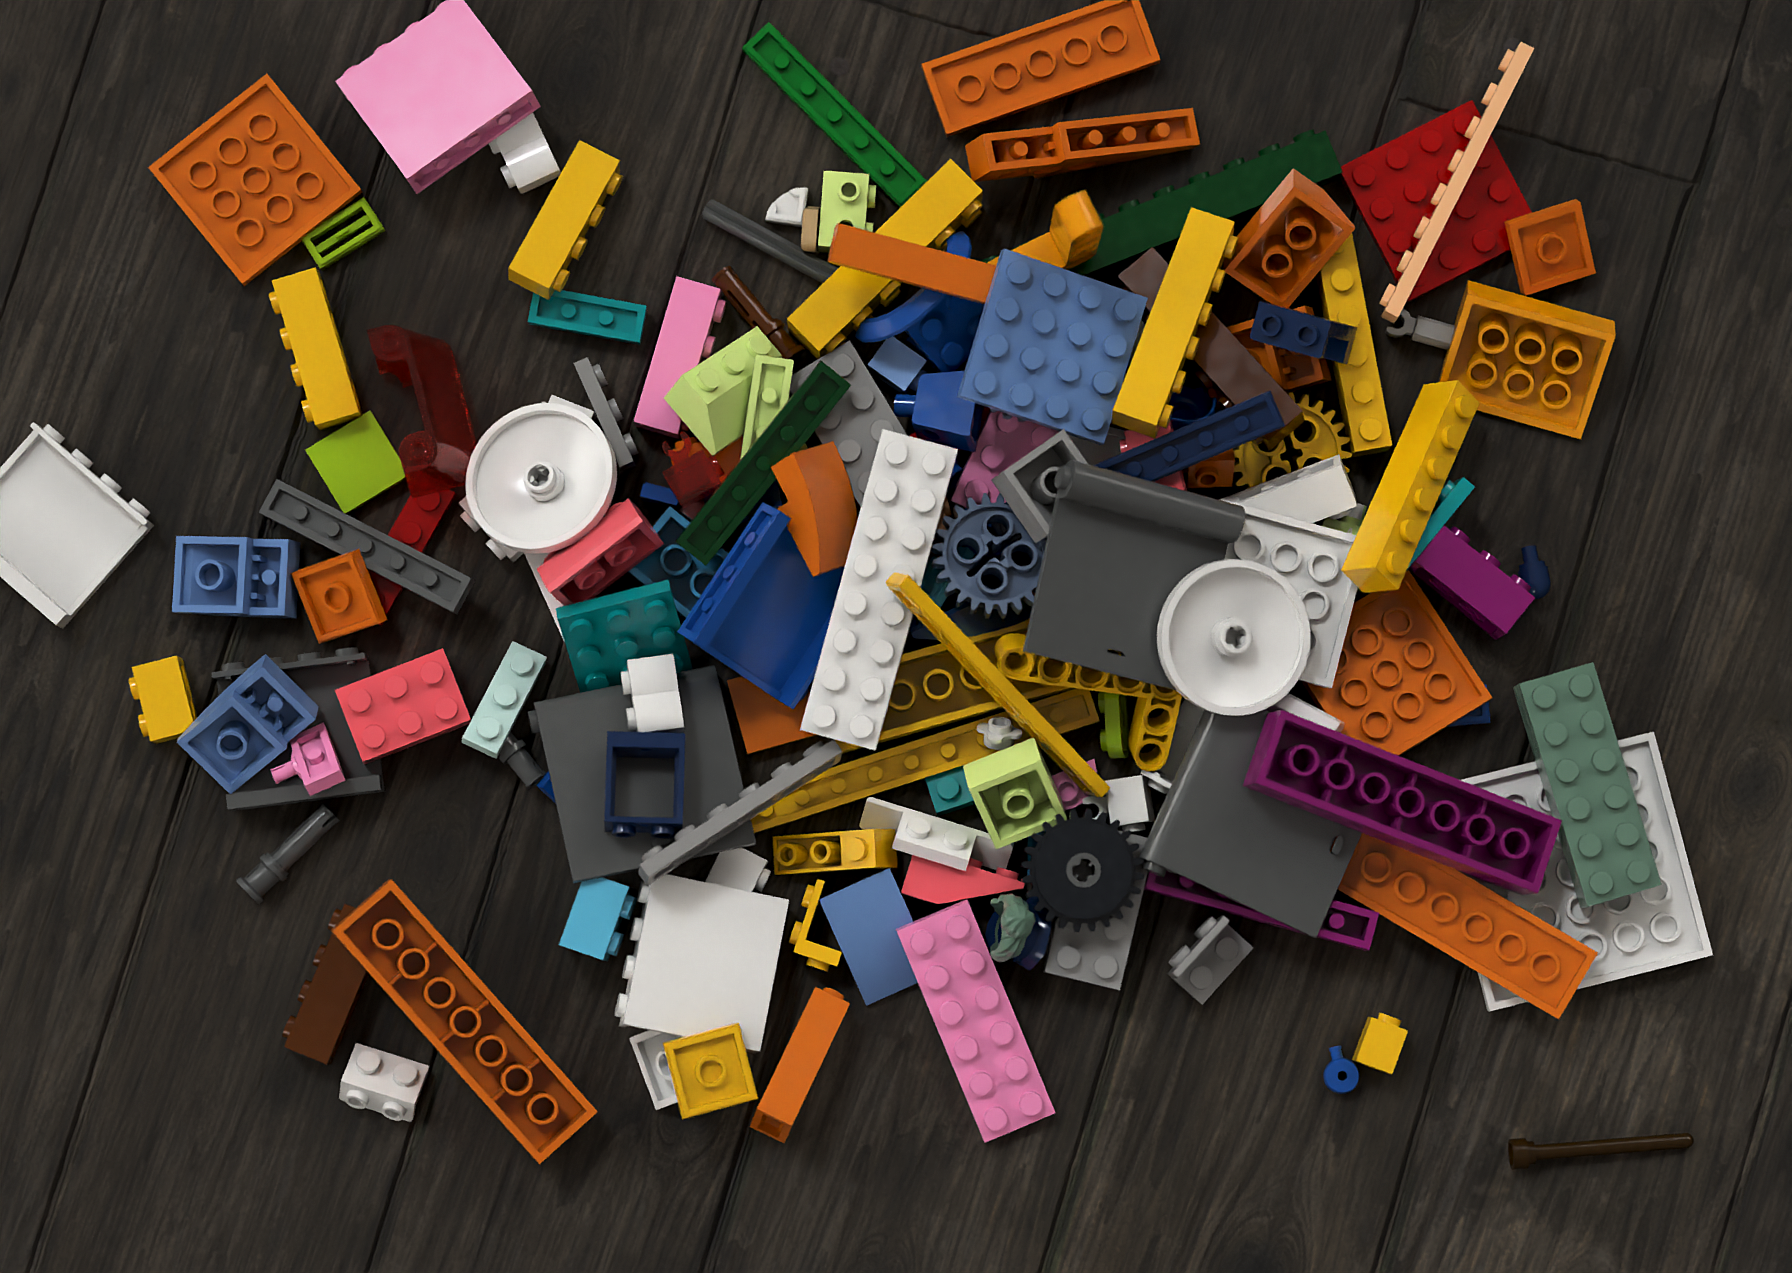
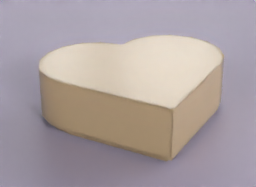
[801,206,821,252]

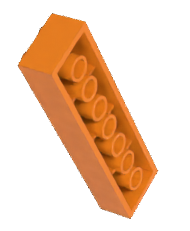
[331,879,598,1164]

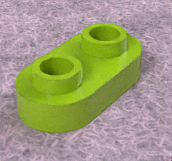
[1098,692,1129,759]

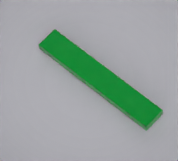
[742,22,927,208]

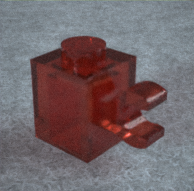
[662,431,725,509]

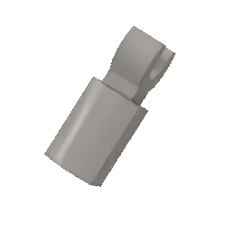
[1385,309,1455,350]

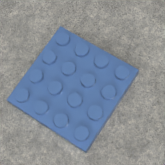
[957,249,1148,445]

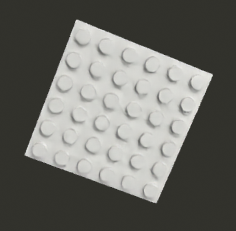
[1458,732,1713,1011]

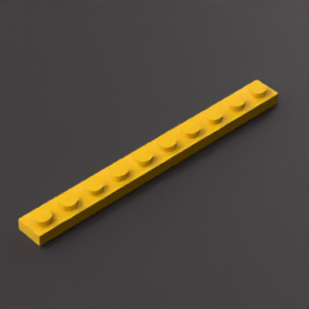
[751,688,1100,834]

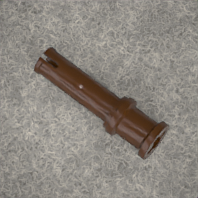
[711,265,805,362]

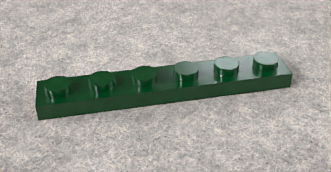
[675,360,851,566]

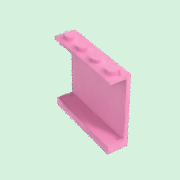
[335,0,541,194]

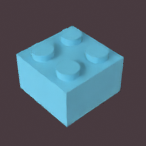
[559,877,637,961]

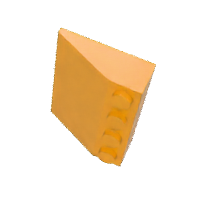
[1438,280,1616,439]

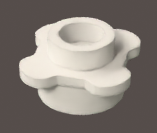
[977,717,1022,750]

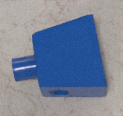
[894,370,984,452]

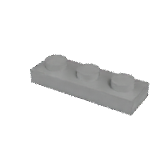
[574,357,638,472]

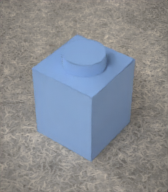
[868,337,928,394]

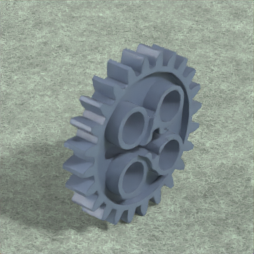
[931,493,1048,619]

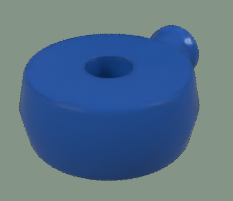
[1323,1045,1360,1094]

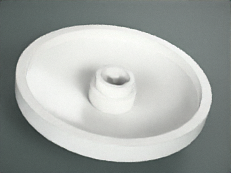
[465,403,617,554]
[1157,559,1311,716]

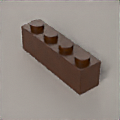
[282,904,369,1065]

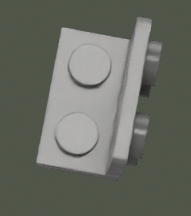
[1167,916,1253,1005]

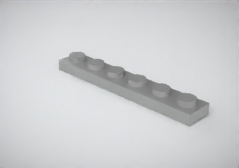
[638,739,843,886]

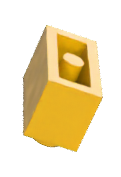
[129,655,197,744]

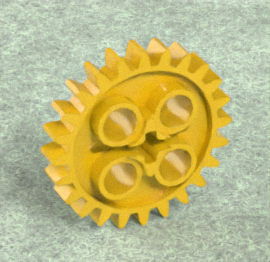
[1233,392,1352,489]

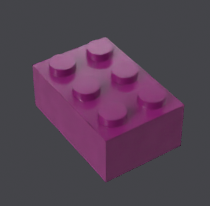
[1407,525,1535,640]

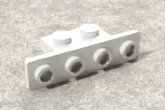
[859,797,1014,871]

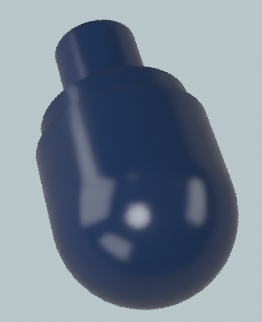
[1518,545,1551,599]

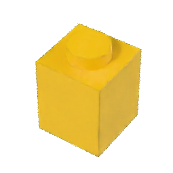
[1352,1013,1408,1074]

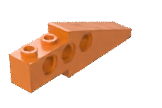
[965,108,1200,182]

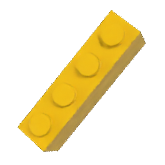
[508,140,623,300]
[269,267,363,430]

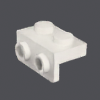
[339,1043,429,1122]

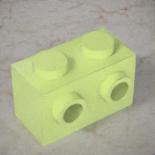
[818,171,876,253]

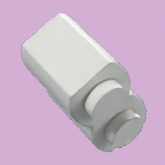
[489,113,561,194]
[620,654,684,733]

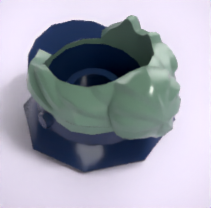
[985,894,1052,971]

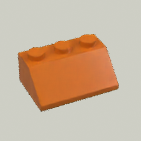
[1223,168,1355,308]

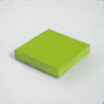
[305,410,411,515]

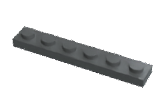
[259,479,475,615]

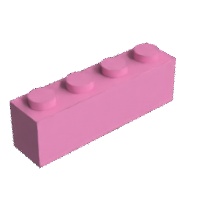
[633,276,726,439]

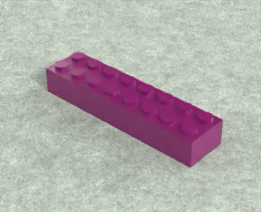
[1243,710,1562,895]

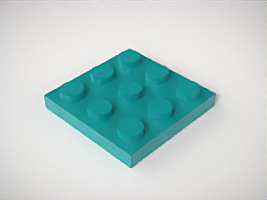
[555,580,693,693]

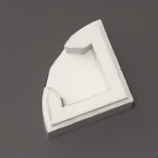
[765,188,808,227]

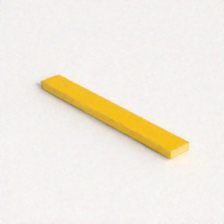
[886,572,1110,798]

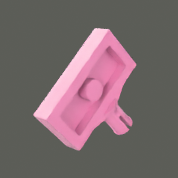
[270,722,345,796]

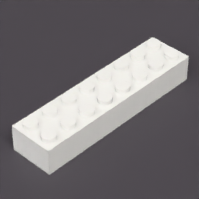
[800,429,958,750]

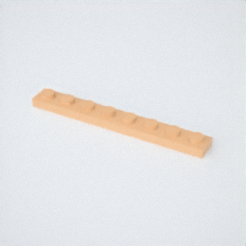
[1379,42,1534,323]

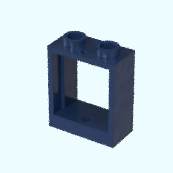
[604,731,685,839]

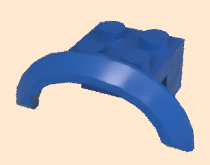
[855,231,984,373]

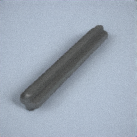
[702,199,838,284]

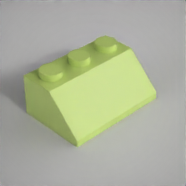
[664,326,790,456]

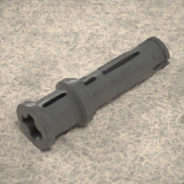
[236,803,340,905]

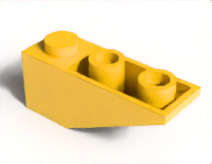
[773,829,897,875]

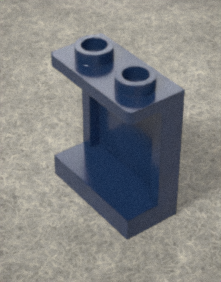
[1250,301,1358,364]

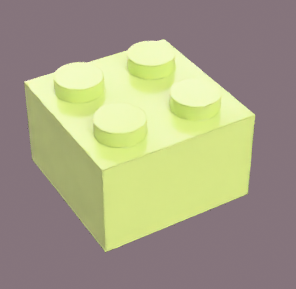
[963,737,1067,849]

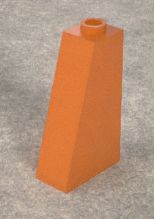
[750,987,850,1143]

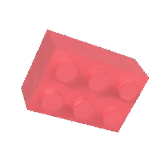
[335,648,471,765]

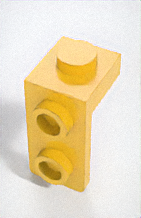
[789,879,842,972]

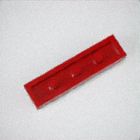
[368,474,457,627]

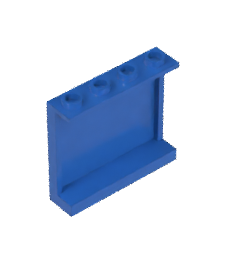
[677,502,845,710]

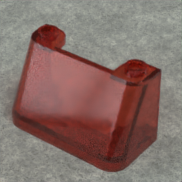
[367,325,477,498]

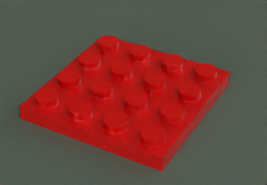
[1340,100,1532,303]

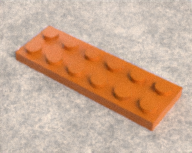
[921,0,1161,137]

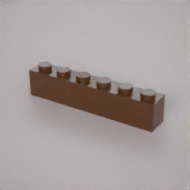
[1118,247,1304,451]

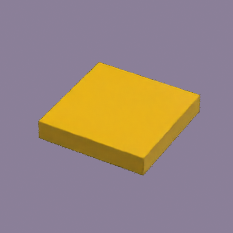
[662,1022,758,1119]

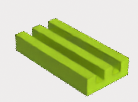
[301,197,386,271]

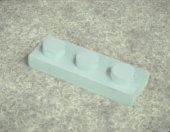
[462,641,547,759]

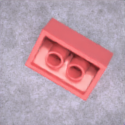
[537,498,665,606]

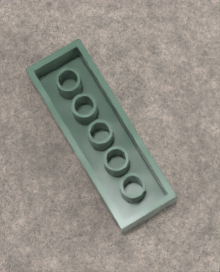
[1513,662,1662,908]

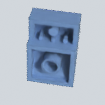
[172,536,301,619]
[177,654,319,794]
[819,868,918,1006]

